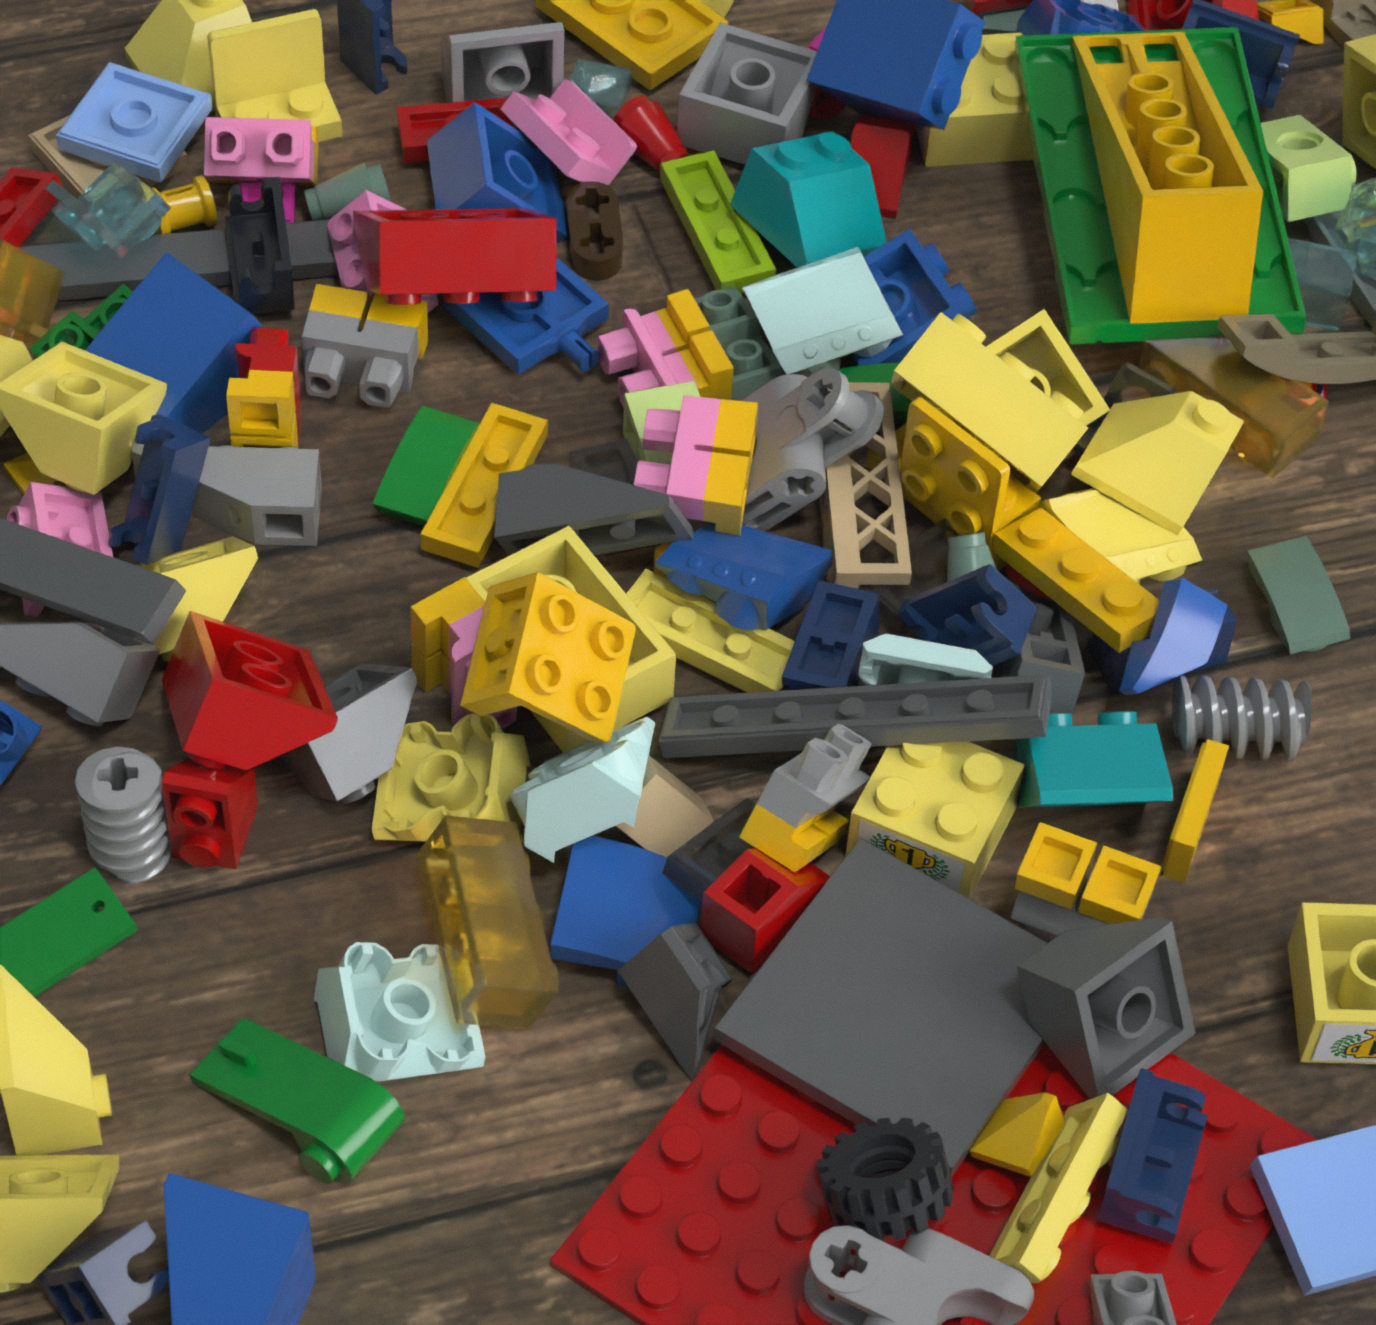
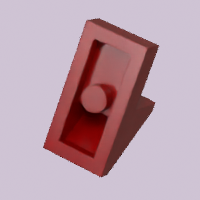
[851,115,915,219]

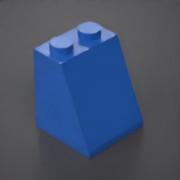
[806,0,985,130]
[85,252,264,433]
[164,1173,316,1325]

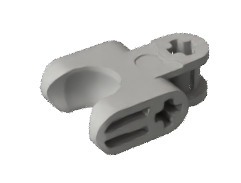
[741,368,884,531]
[803,1226,1034,1325]

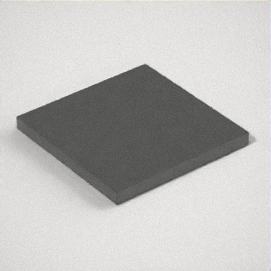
[714,838,1047,1178]

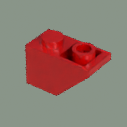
[161,757,258,870]
[701,848,831,973]

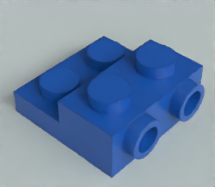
[851,228,978,366]

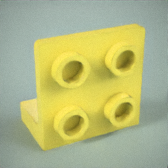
[207,9,343,142]

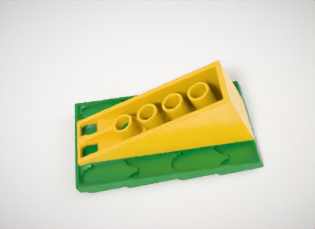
[1014,27,1306,345]

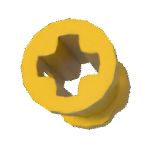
[145,175,218,235]

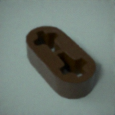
[566,181,623,281]

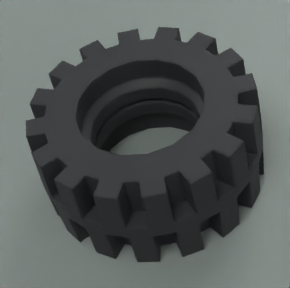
[817,1117,954,1241]

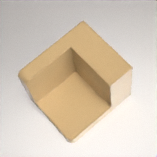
[616,756,714,861]

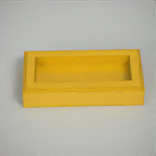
[1161,739,1229,883]

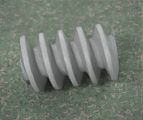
[1172,675,1312,761]
[75,747,172,884]

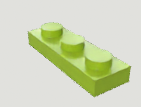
[660,150,776,293]

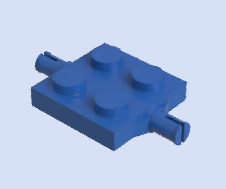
[443,257,609,375]

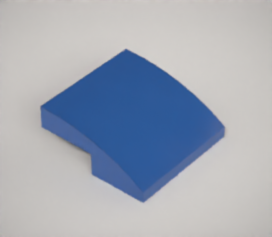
[550,836,705,986]

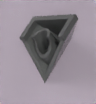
[618,923,734,1081]

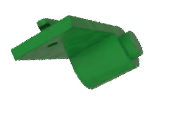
[0,867,138,997]
[189,1017,405,1184]

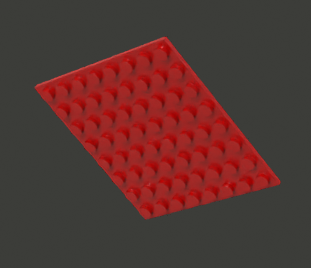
[550,1043,1318,1325]

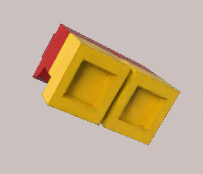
[226,327,302,449]

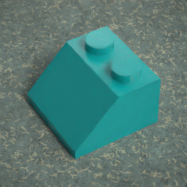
[730,131,887,268]
[1016,712,1173,808]

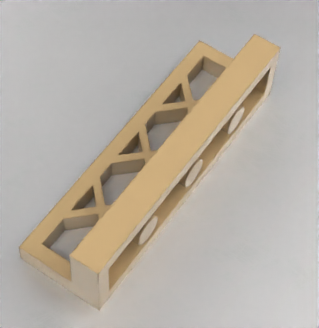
[818,382,912,589]

